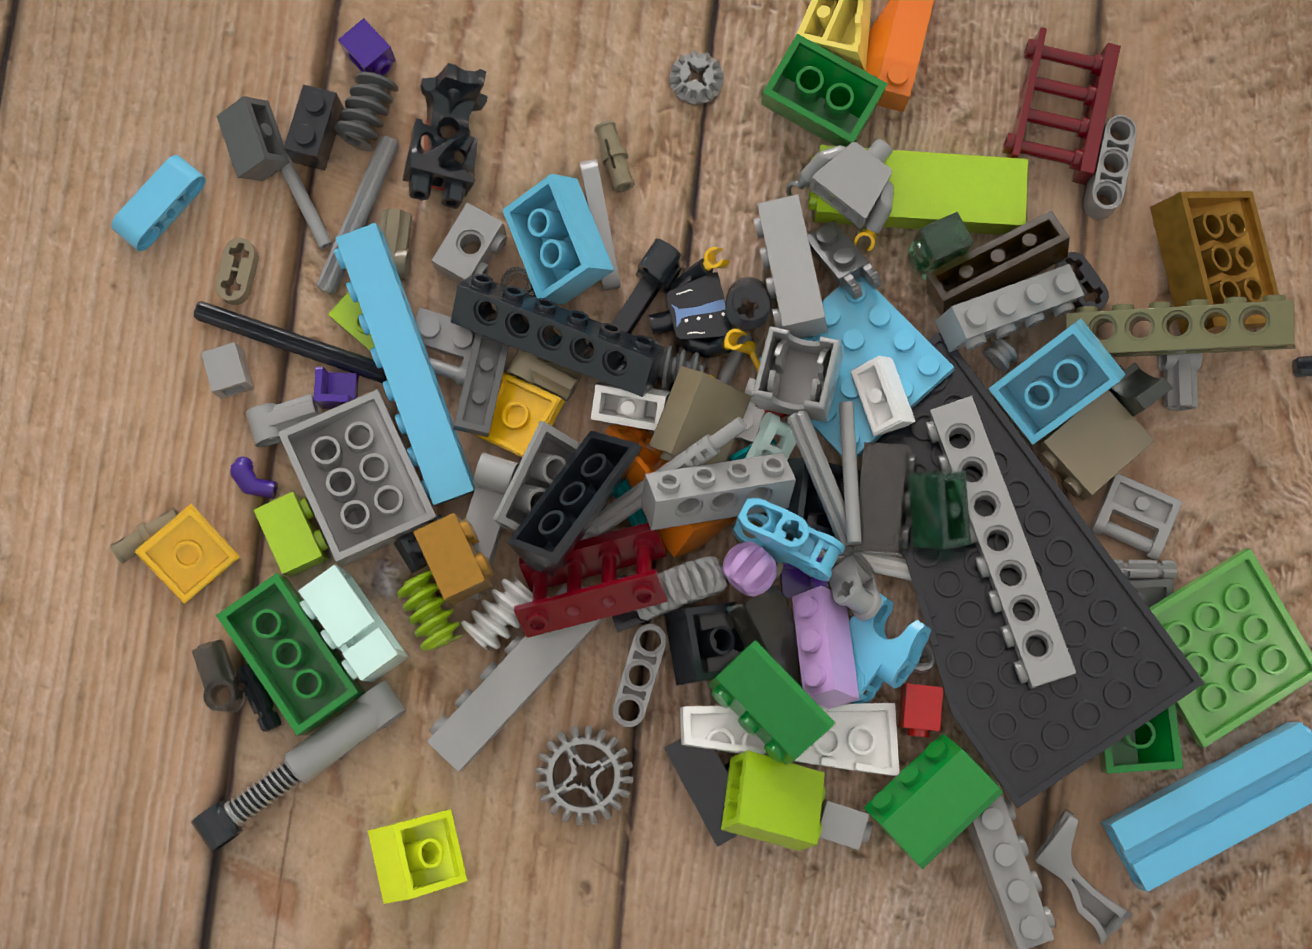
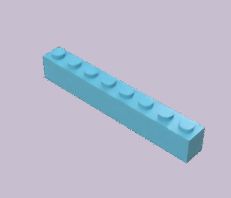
[334,223,476,505]

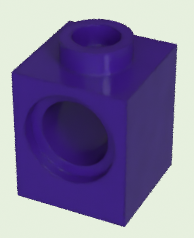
[338,18,396,76]

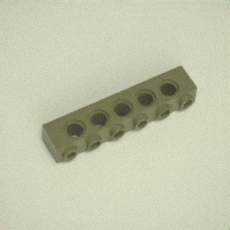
[1066,295,1296,358]

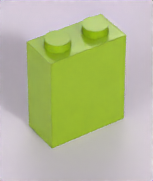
[721,750,826,851]

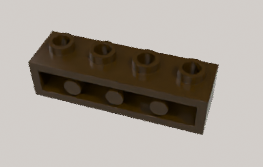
[926,211,1070,315]

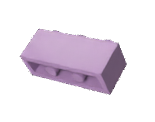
[792,586,859,709]

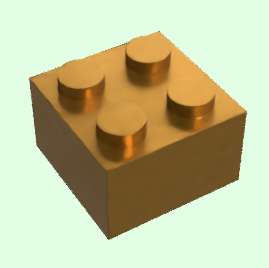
[413,513,494,605]

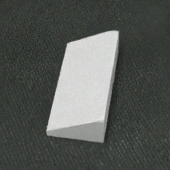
[850,356,915,436]

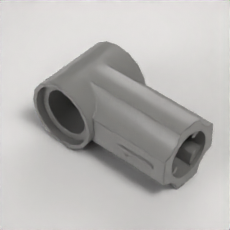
[1157,353,1202,411]
[246,394,320,447]

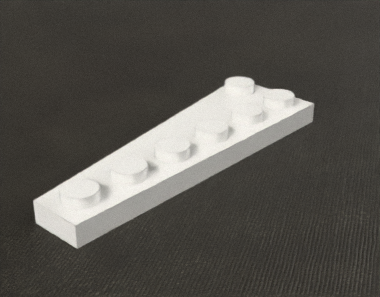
[680,703,899,776]

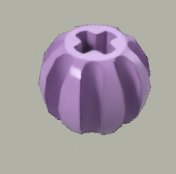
[722,541,777,596]

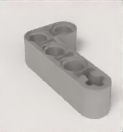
[465,453,519,600]

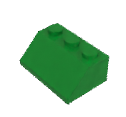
[762,33,888,147]
[708,640,835,765]
[1099,704,1183,774]
[863,733,1004,870]

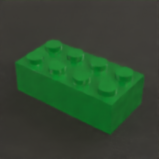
[216,573,366,736]

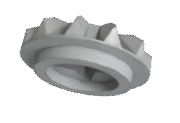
[670,50,724,104]

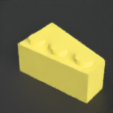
[796,0,872,71]

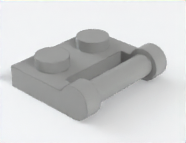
[415,307,476,386]
[1090,473,1183,560]

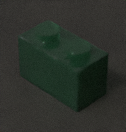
[908,211,974,279]
[908,470,971,549]

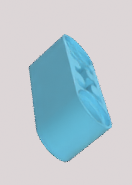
[111,155,206,252]

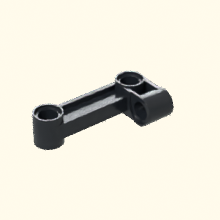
[587,238,682,360]

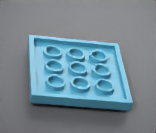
[759,276,954,458]

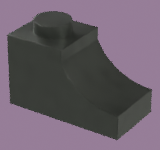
[1109,363,1173,417]

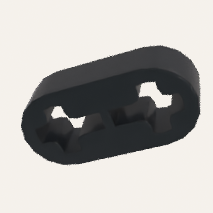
[1054,252,1109,311]

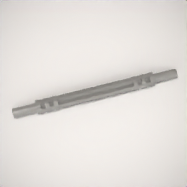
[581,417,747,540]

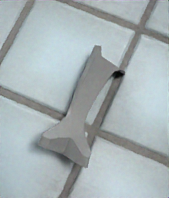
[1034,810,1132,945]

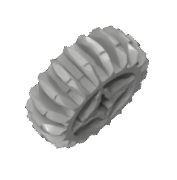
[635,556,727,620]
[535,726,633,826]

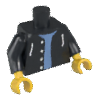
[648,247,749,359]

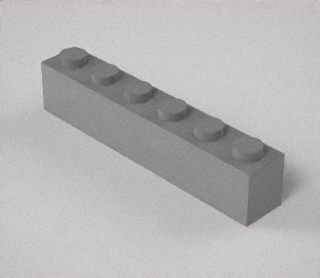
[427,583,604,772]

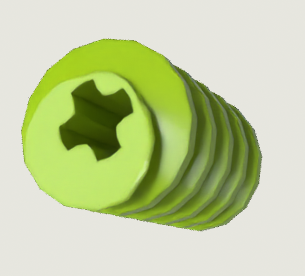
[397,570,465,651]

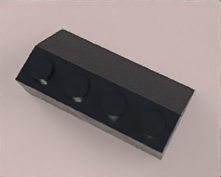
[507,431,642,577]

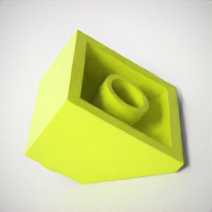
[368,809,467,904]

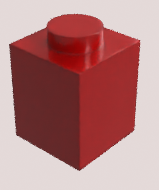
[898,683,943,738]

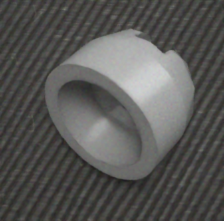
[913,644,935,674]

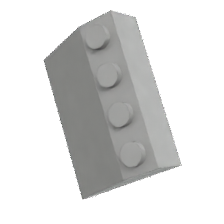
[278,389,437,567]

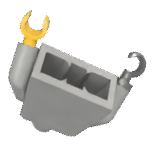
[786,139,894,251]

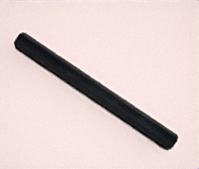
[193,301,387,384]

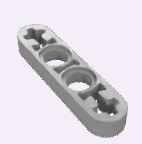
[580,159,620,291]

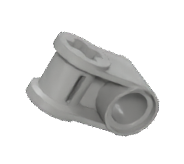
[828,551,882,621]

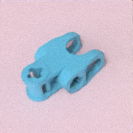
[732,498,845,581]
[849,593,931,704]

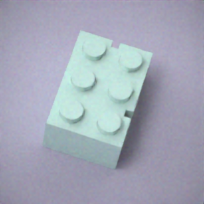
[298,565,409,682]

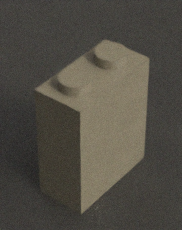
[649,366,752,465]
[1036,390,1155,500]

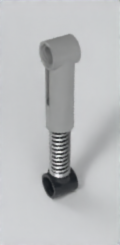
[191,680,407,853]

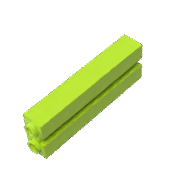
[808,145,1028,235]

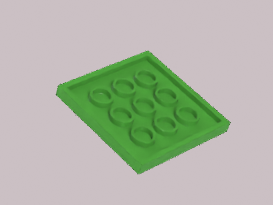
[1149,548,1312,748]

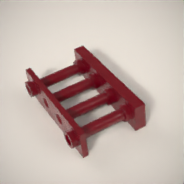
[1002,27,1121,185]
[514,522,668,638]

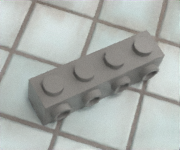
[754,194,828,339]
[935,264,1084,352]
[968,794,1055,949]

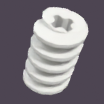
[461,575,533,652]

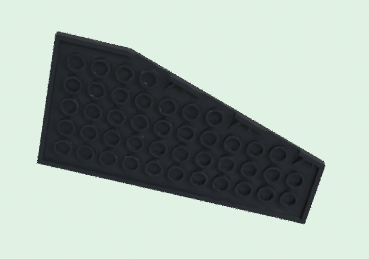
[871,332,1205,808]

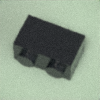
[284,84,344,171]

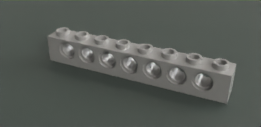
[925,396,1076,689]

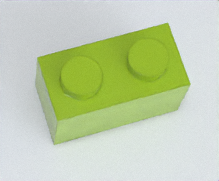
[254,492,329,578]

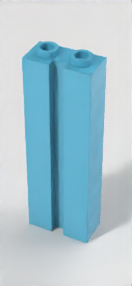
[1101,722,1312,892]

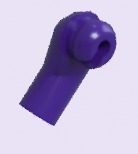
[230,457,278,499]

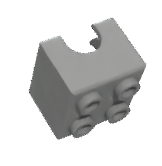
[752,327,843,423]

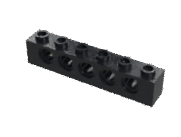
[451,274,665,397]

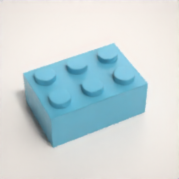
[502,174,615,304]
[988,318,1125,445]

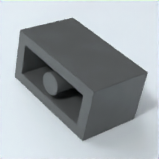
[217,96,290,181]

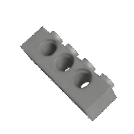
[641,453,796,530]

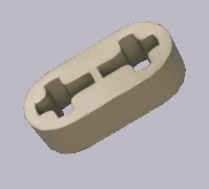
[215,238,259,305]

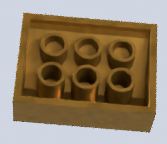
[1150,191,1279,335]

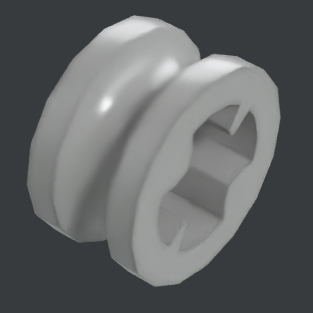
[983,338,1019,372]

